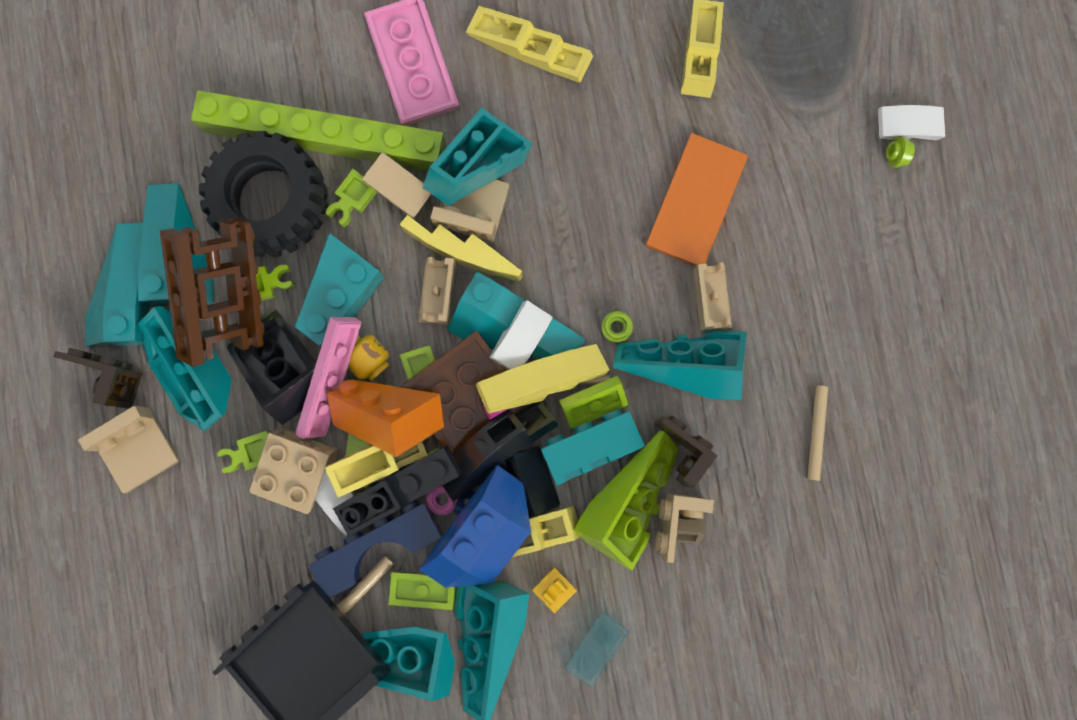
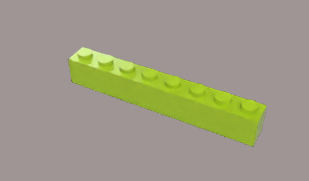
[191,90,446,171]

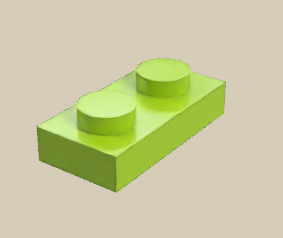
[559,376,629,430]
[388,571,456,610]

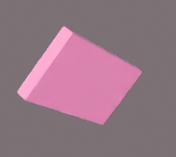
[364,0,460,126]

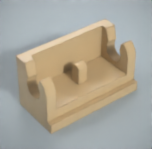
[361,152,431,219]
[418,257,457,326]
[693,262,732,331]

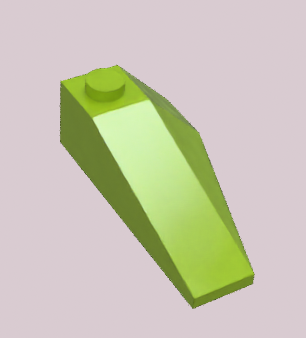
[573,431,679,571]

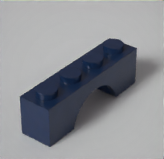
[308,500,444,598]

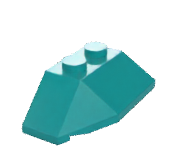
[138,306,232,431]

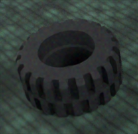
[199,131,328,257]

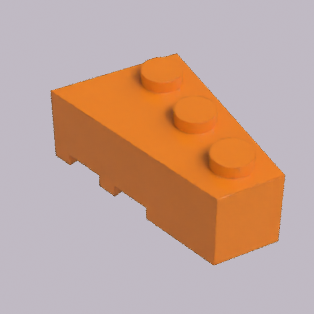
[327,379,444,457]

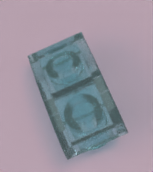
[564,612,629,687]

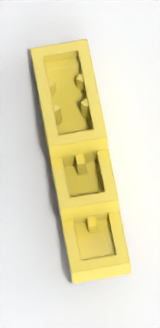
[466,6,593,83]
[399,215,523,282]
[476,344,610,414]

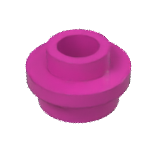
[426,486,458,515]

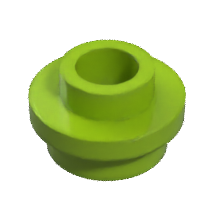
[886,136,915,168]
[601,311,633,343]

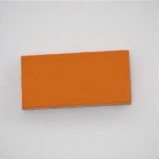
[645,133,749,267]

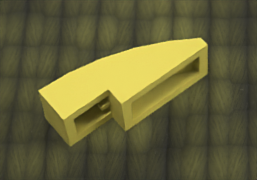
[681,0,724,98]
[325,441,427,498]
[513,505,580,557]

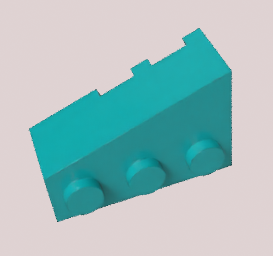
[423,107,533,206]
[295,233,385,347]
[541,409,645,486]

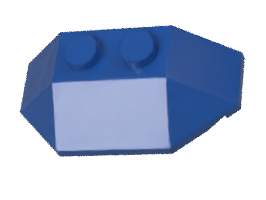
[419,464,531,588]

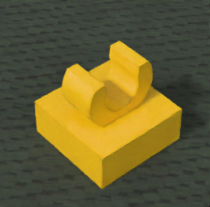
[532,566,577,614]

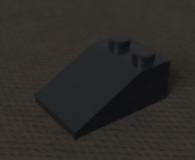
[226,310,317,425]

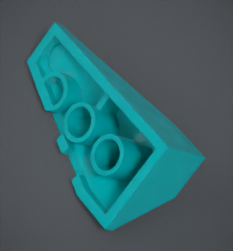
[138,183,214,307]
[447,272,586,360]

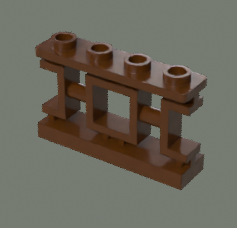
[160,217,264,367]

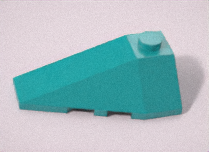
[85,223,150,347]
[613,330,747,401]
[455,581,530,720]
[360,626,455,701]

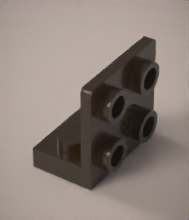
[53,348,143,409]
[654,415,718,488]

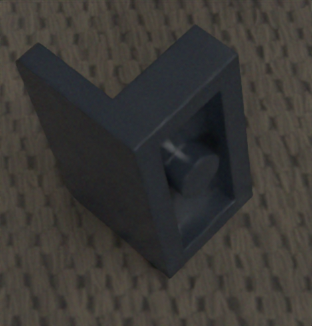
[504,446,560,518]

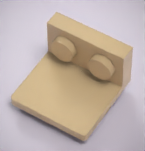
[430,180,509,243]
[78,406,179,493]
[250,427,339,514]
[655,493,714,563]

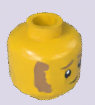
[348,334,389,381]

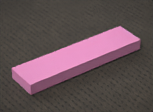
[295,317,362,439]

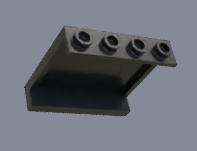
[212,580,391,720]

